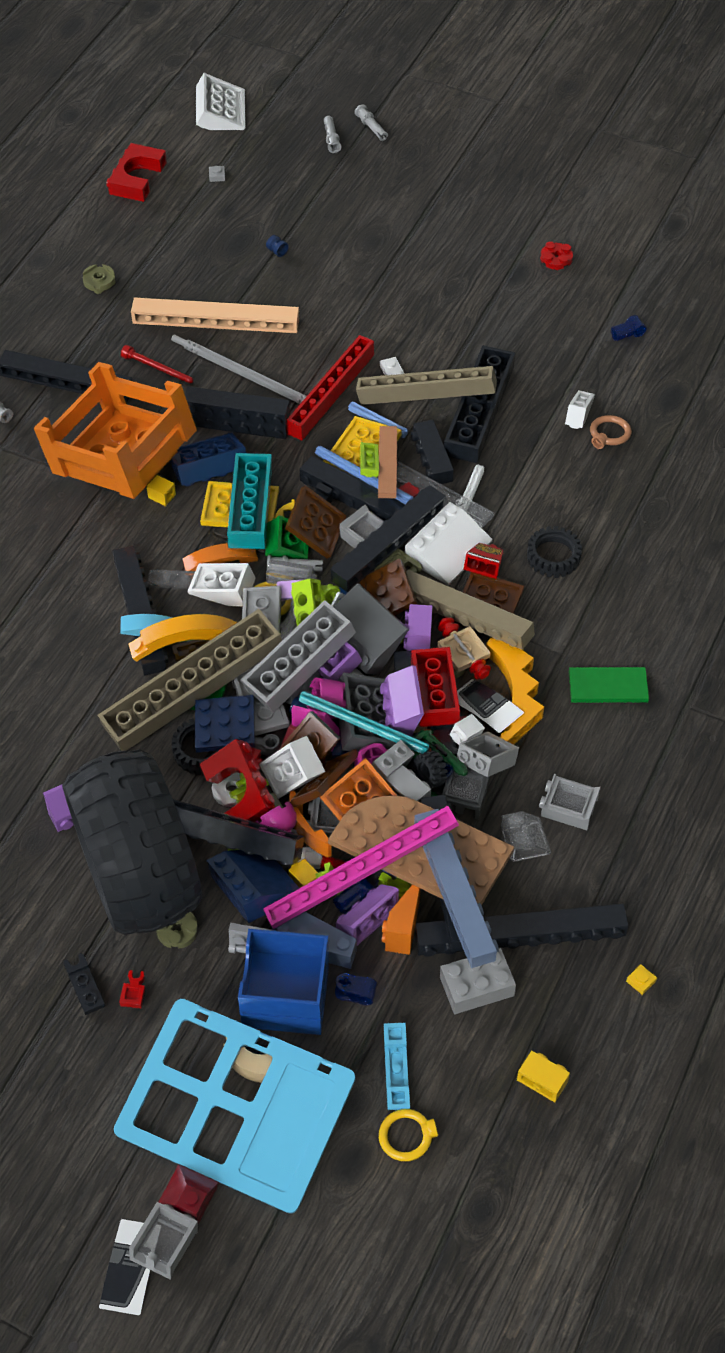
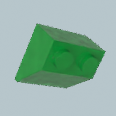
[265,515,308,559]

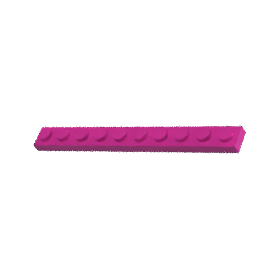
[263,806,459,929]

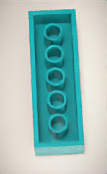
[227,453,272,549]

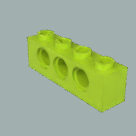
[291,579,323,626]

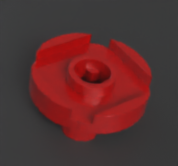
[540,242,573,270]

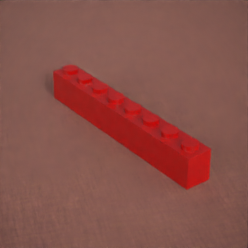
[287,335,374,441]

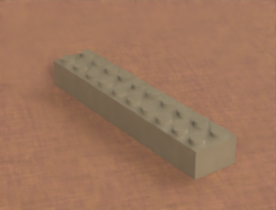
[98,609,282,751]

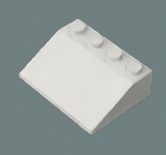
[196,73,245,130]
[405,502,492,586]

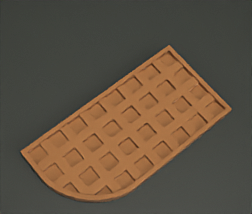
[328,796,514,905]

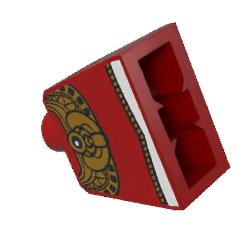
[463,543,503,579]

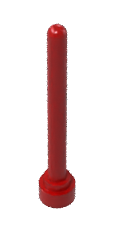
[121,345,193,384]

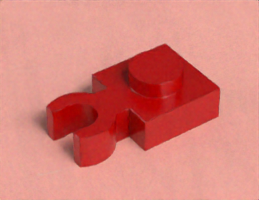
[119,970,145,1009]

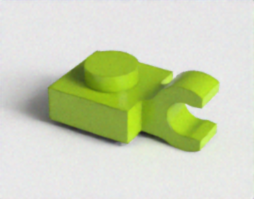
[378,872,412,901]

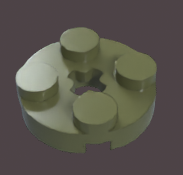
[82,264,116,294]
[156,912,198,949]

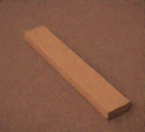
[378,426,397,498]

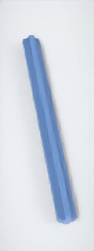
[315,446,413,505]

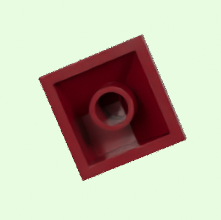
[159,1164,219,1224]

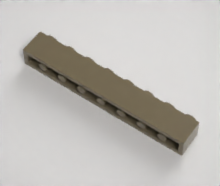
[356,366,497,405]
[406,570,535,650]

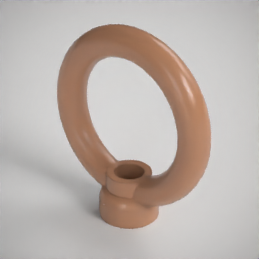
[590,415,632,449]

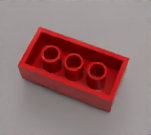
[411,647,460,727]

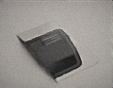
[457,679,524,733]
[99,1219,161,1315]

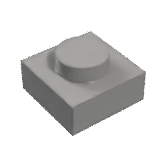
[209,166,225,182]

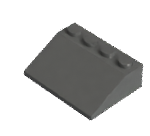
[333,583,409,675]
[338,672,396,752]

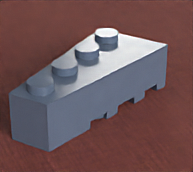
[271,912,357,969]

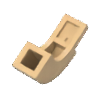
[224,1020,273,1083]

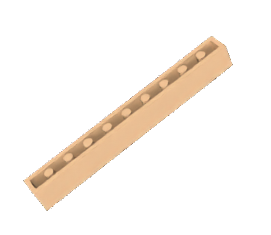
[131,298,299,333]

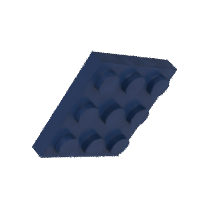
[195,695,255,753]

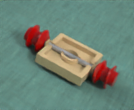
[438,617,491,679]

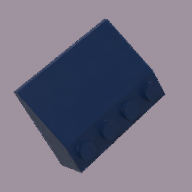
[169,432,246,486]
[207,850,299,923]

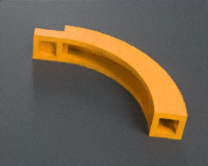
[129,614,237,661]

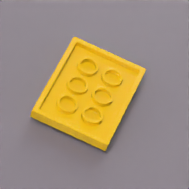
[323,416,402,476]
[200,481,279,527]

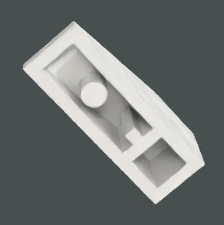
[565,390,595,429]

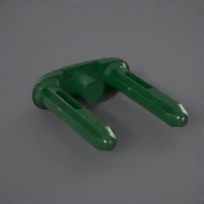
[406,729,468,797]

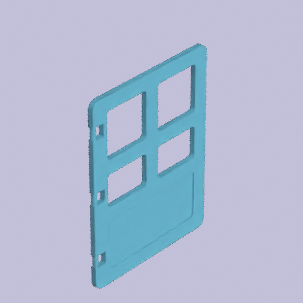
[114,999,355,1214]

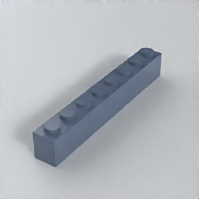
[414,809,499,968]

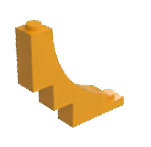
[486,637,544,747]

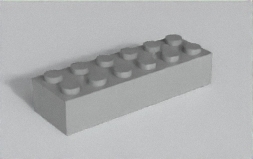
[241,600,356,713]

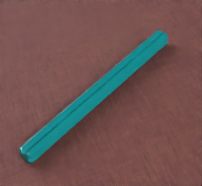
[299,691,429,754]

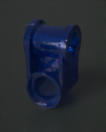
[335,973,377,1006]

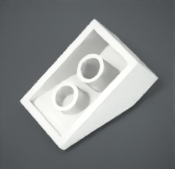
[187,563,256,606]
[259,736,325,799]

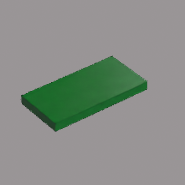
[569,667,649,703]

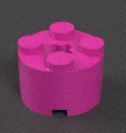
[307,677,346,720]

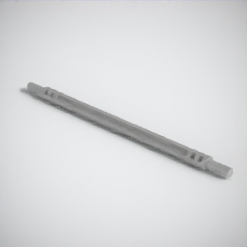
[171,335,327,414]

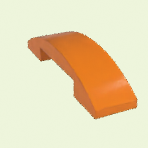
[183,543,258,575]
[289,790,332,857]

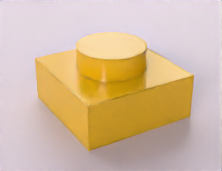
[626,965,657,995]

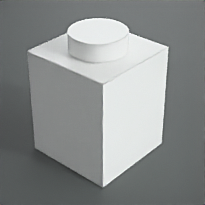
[449,714,485,745]

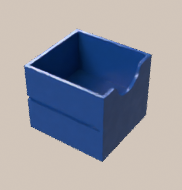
[238,929,329,1035]

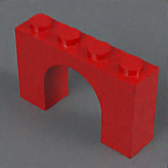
[106,143,167,202]
[200,739,275,822]

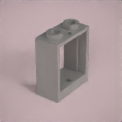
[457,732,519,777]

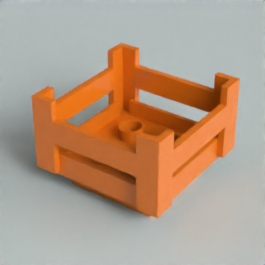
[34,362,197,499]

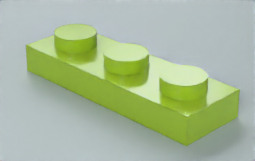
[360,442,379,477]

